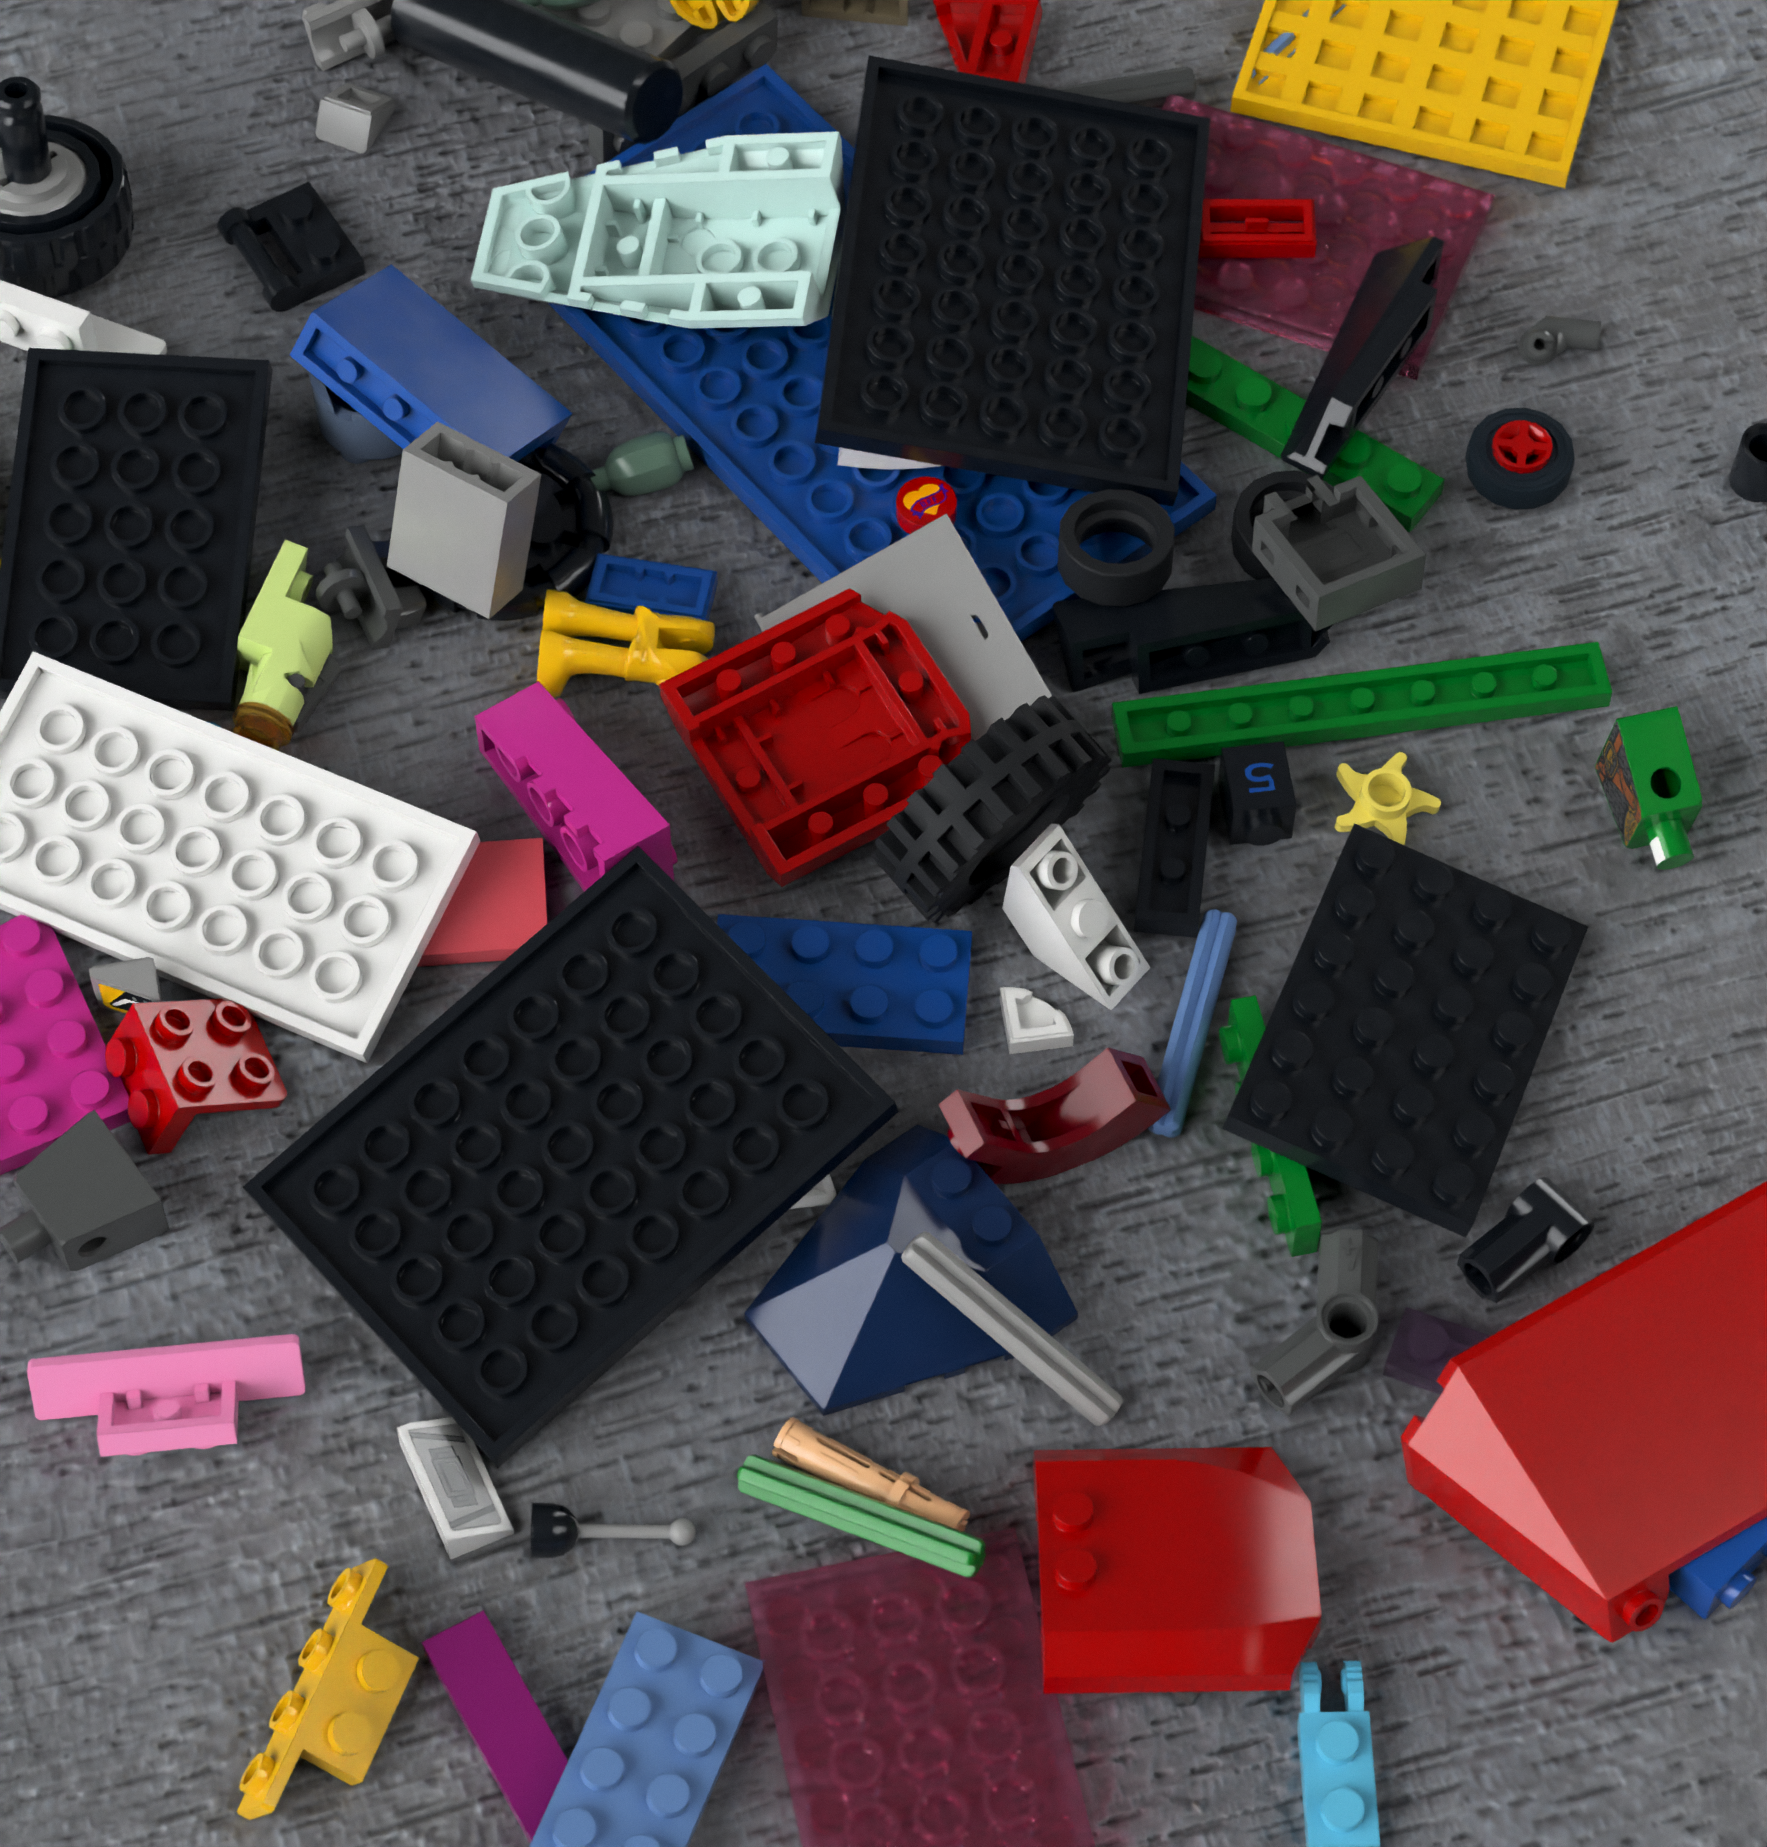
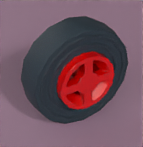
[1465,408,1575,510]

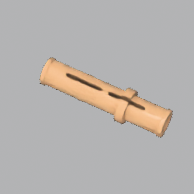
[772,1417,970,1532]

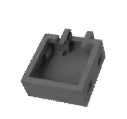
[1252,475,1426,631]

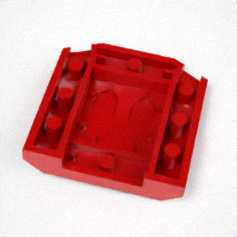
[659,588,971,887]
[1033,1447,1322,1694]

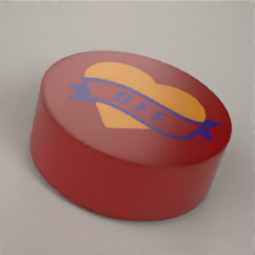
[896,476,957,534]

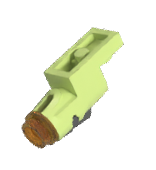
[232,540,340,751]

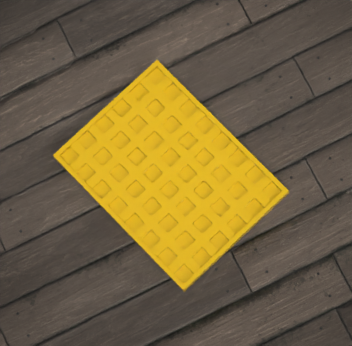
[1230,0,1620,188]

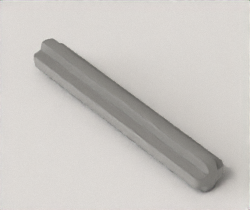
[901,1232,1123,1426]

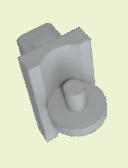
[302,0,396,71]

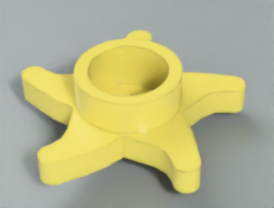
[1335,752,1441,845]

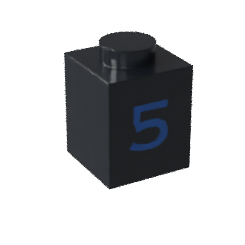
[1218,741,1297,846]

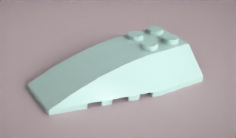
[471,131,846,329]

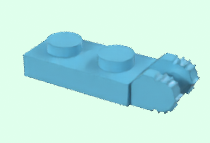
[1297,1661,1380,1847]

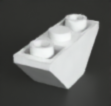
[1002,823,1150,1010]

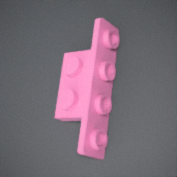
[27,1334,306,1457]

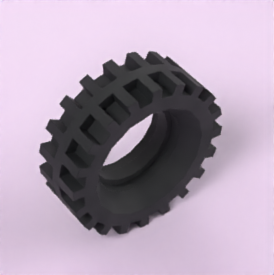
[872,695,1112,922]

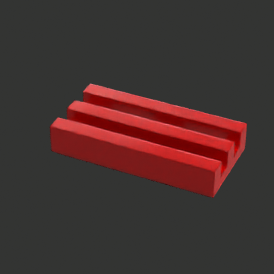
[1198,199,1317,258]

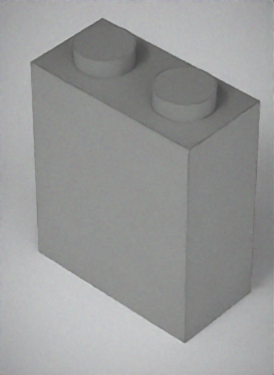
[387,422,541,619]

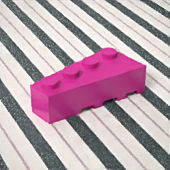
[475,681,678,892]

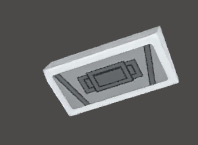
[397,1417,514,1560]

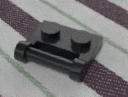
[217,182,365,312]

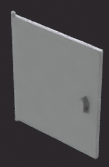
[754,513,1052,741]

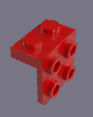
[105,998,287,1155]

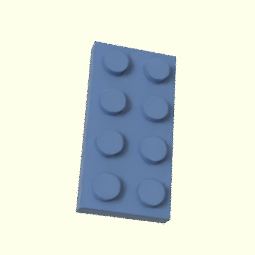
[529,1611,766,1847]

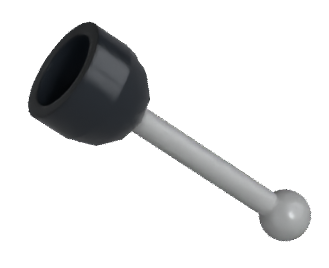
[530,1503,696,1558]

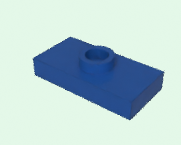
[585,553,718,621]

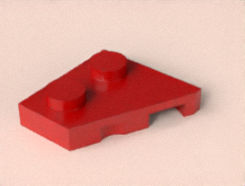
[933,0,1043,84]

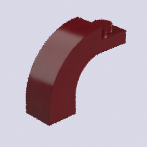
[938,1048,1171,1184]

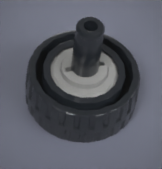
[0,76,134,298]

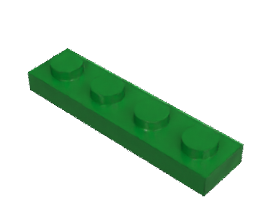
[1219,995,1322,1257]

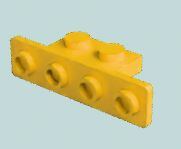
[237,1558,419,1820]

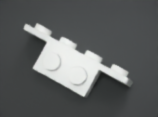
[0,280,167,355]

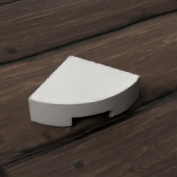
[999,987,1074,1054]

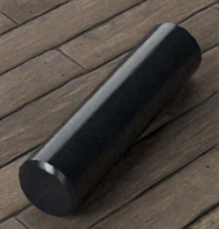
[391,0,683,145]

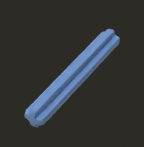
[1148,909,1237,1138]

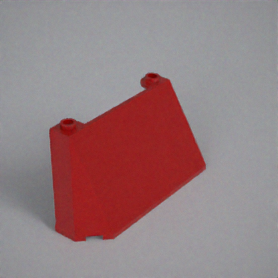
[1401,1181,1767,1643]

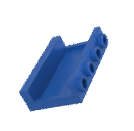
[289,264,573,461]

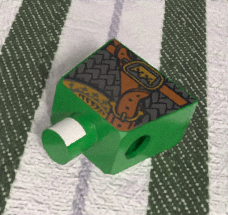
[1595,706,1702,870]

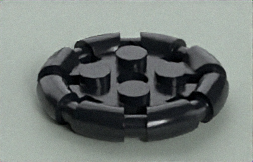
[411,443,613,621]

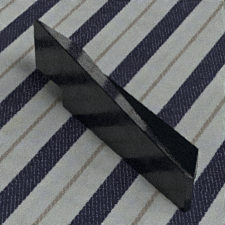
[1281,236,1444,479]
[1053,578,1334,694]

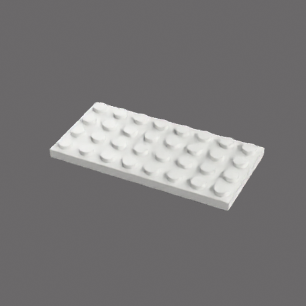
[0,652,481,1063]

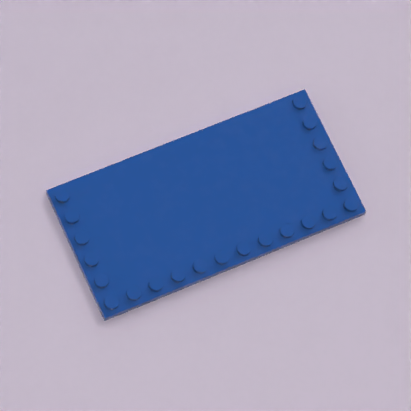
[548,64,1217,642]

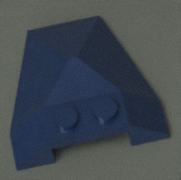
[744,1124,1078,1416]

